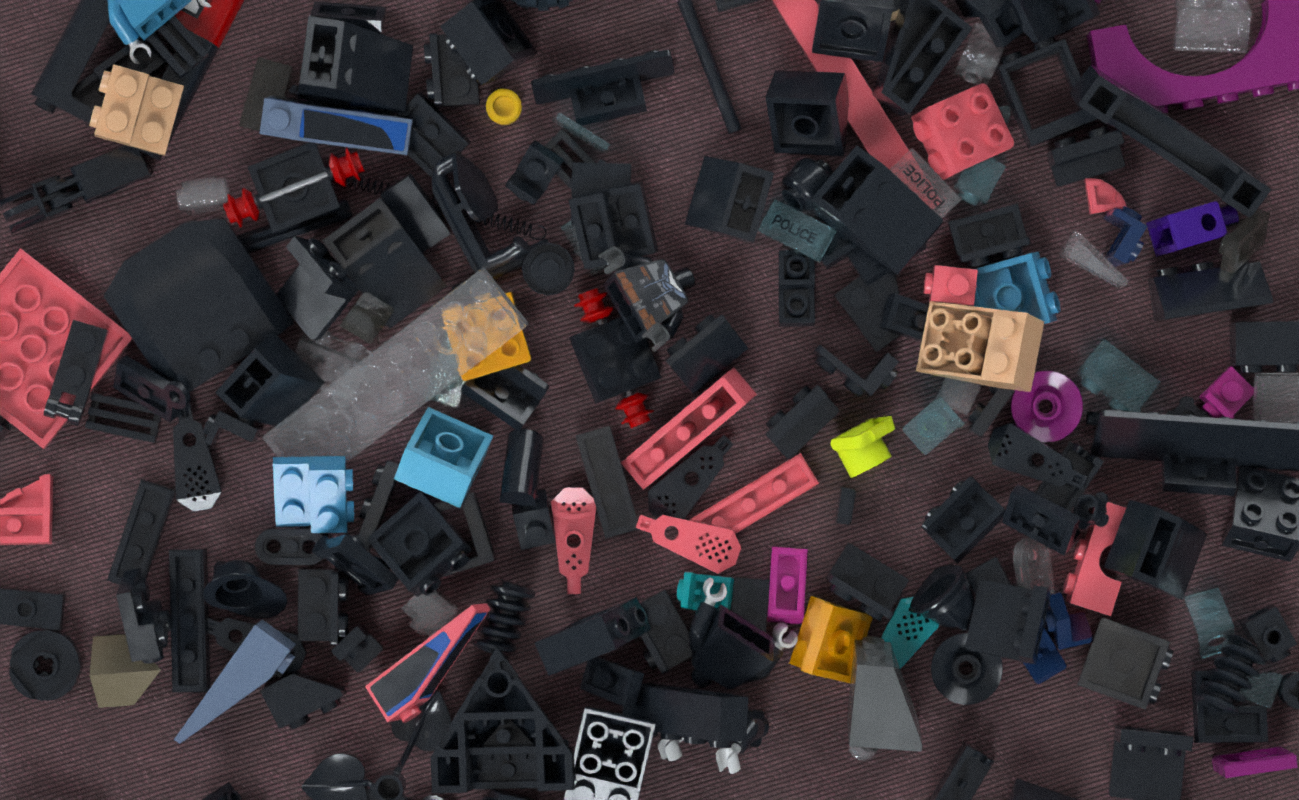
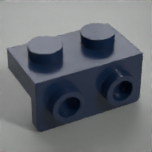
[1103,206,1147,267]

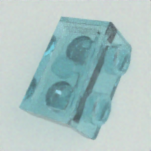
[1076,339,1160,413]

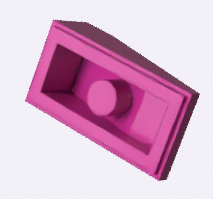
[767,547,808,624]

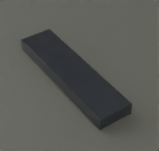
[169,549,210,693]

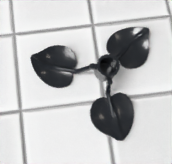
[302,690,452,800]

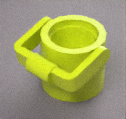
[830,416,896,478]

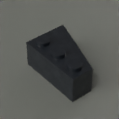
[872,0,973,116]

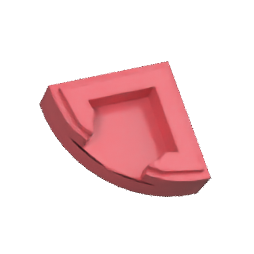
[1084,178,1126,214]

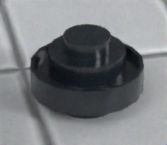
[522,242,575,296]

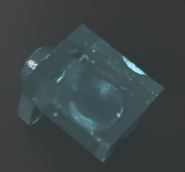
[953,158,1006,206]

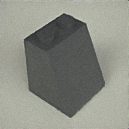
[847,636,922,752]

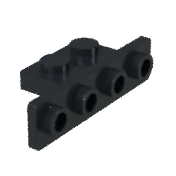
[531,49,675,127]

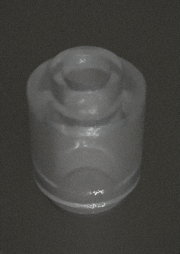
[176,175,230,217]

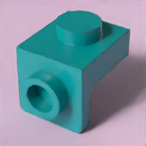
[677,572,734,611]

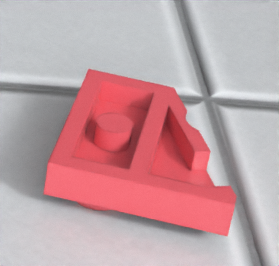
[0,474,53,545]

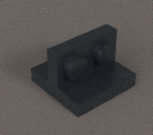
[812,0,894,62]

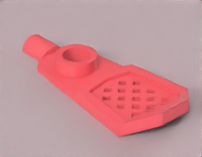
[636,515,741,574]

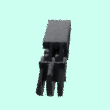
[0,145,152,234]

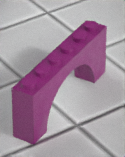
[1086,0,1299,114]

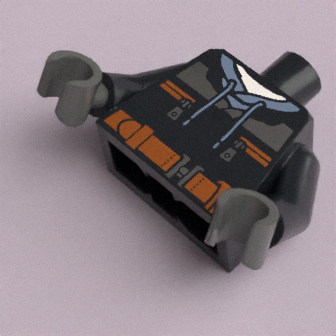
[598,246,695,352]

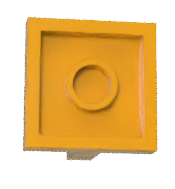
[789,596,873,683]

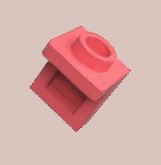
[924,265,978,306]

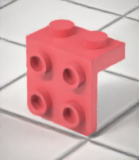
[911,83,1014,181]

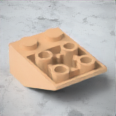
[916,301,1044,392]

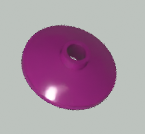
[1011,371,1083,442]

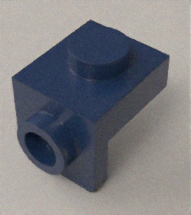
[1045,593,1093,650]
[1023,628,1067,684]

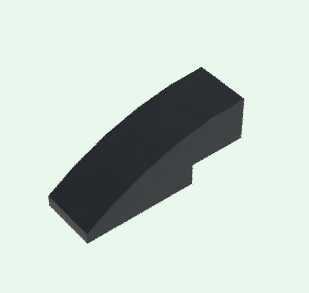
[72,32,173,126]

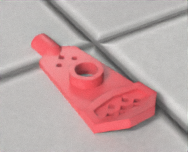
[551,487,596,594]

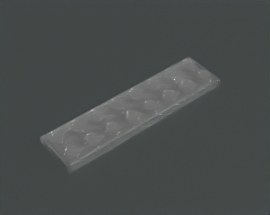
[262,266,529,463]

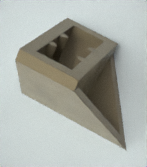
[89,634,161,708]

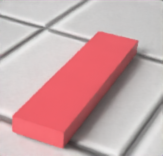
[689,453,819,555]

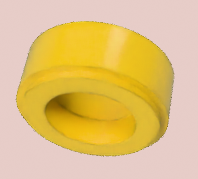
[486,89,522,125]

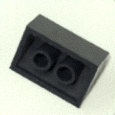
[1148,256,1273,321]

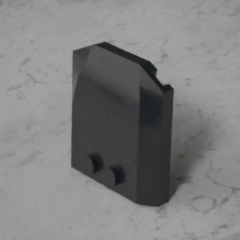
[104,217,294,397]

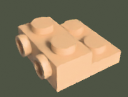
[89,64,184,156]

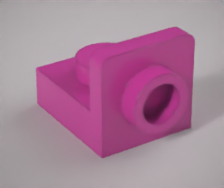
[1199,366,1257,419]

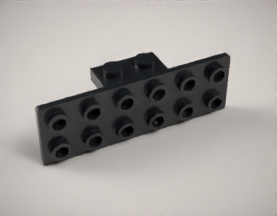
[1091,409,1299,496]

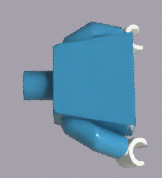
[107,0,212,64]

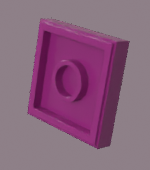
[1212,746,1298,778]

